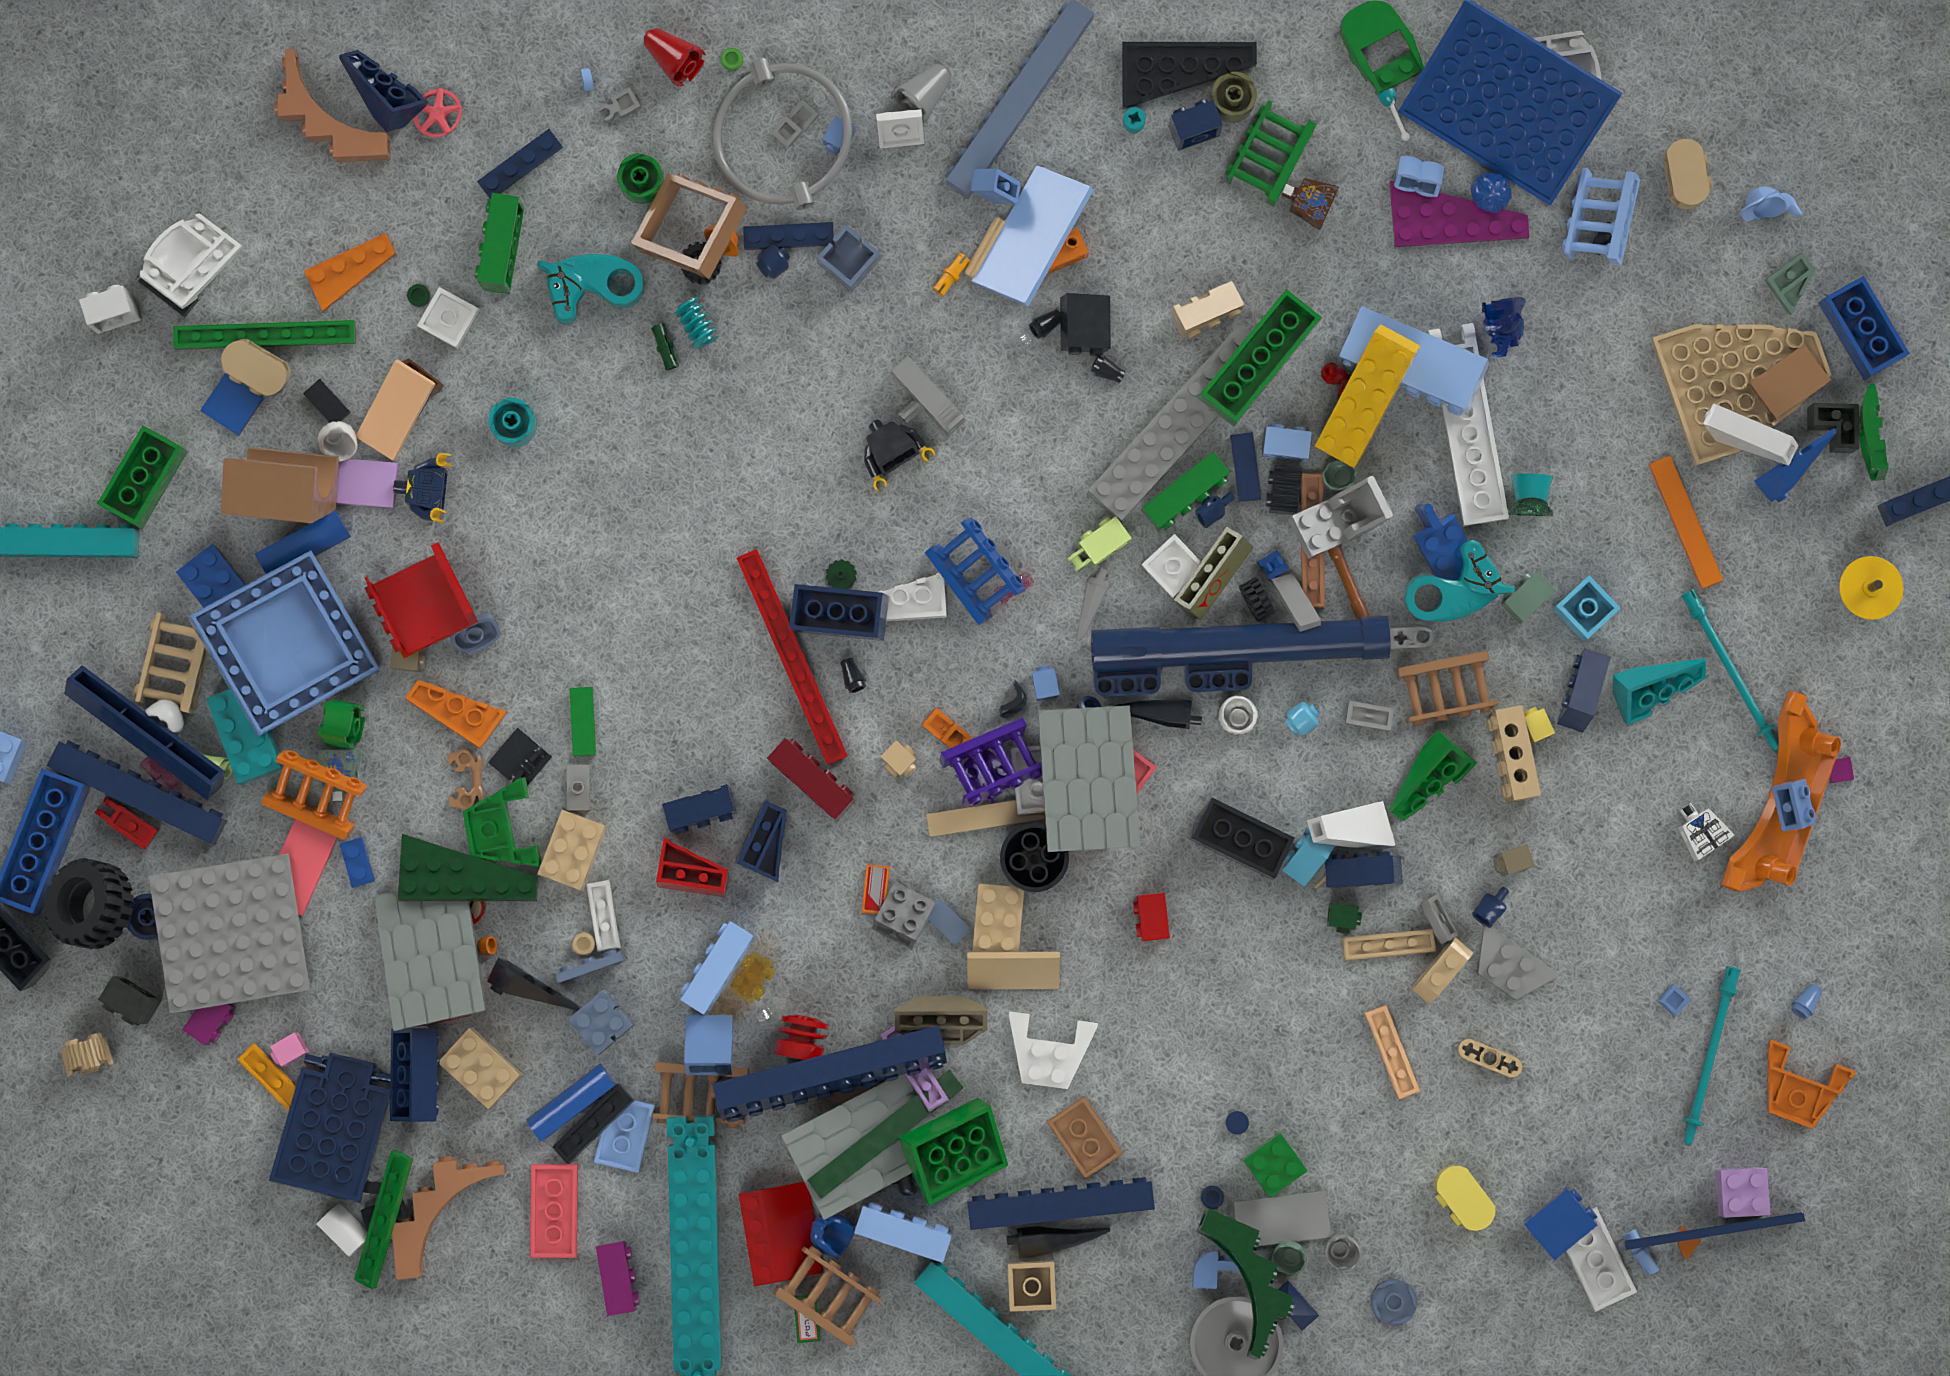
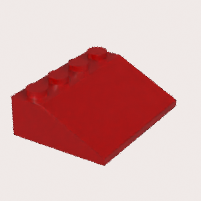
[738,1182,824,1287]

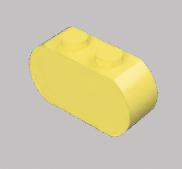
[1434,1165,1496,1231]

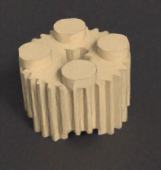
[60,1033,114,1077]

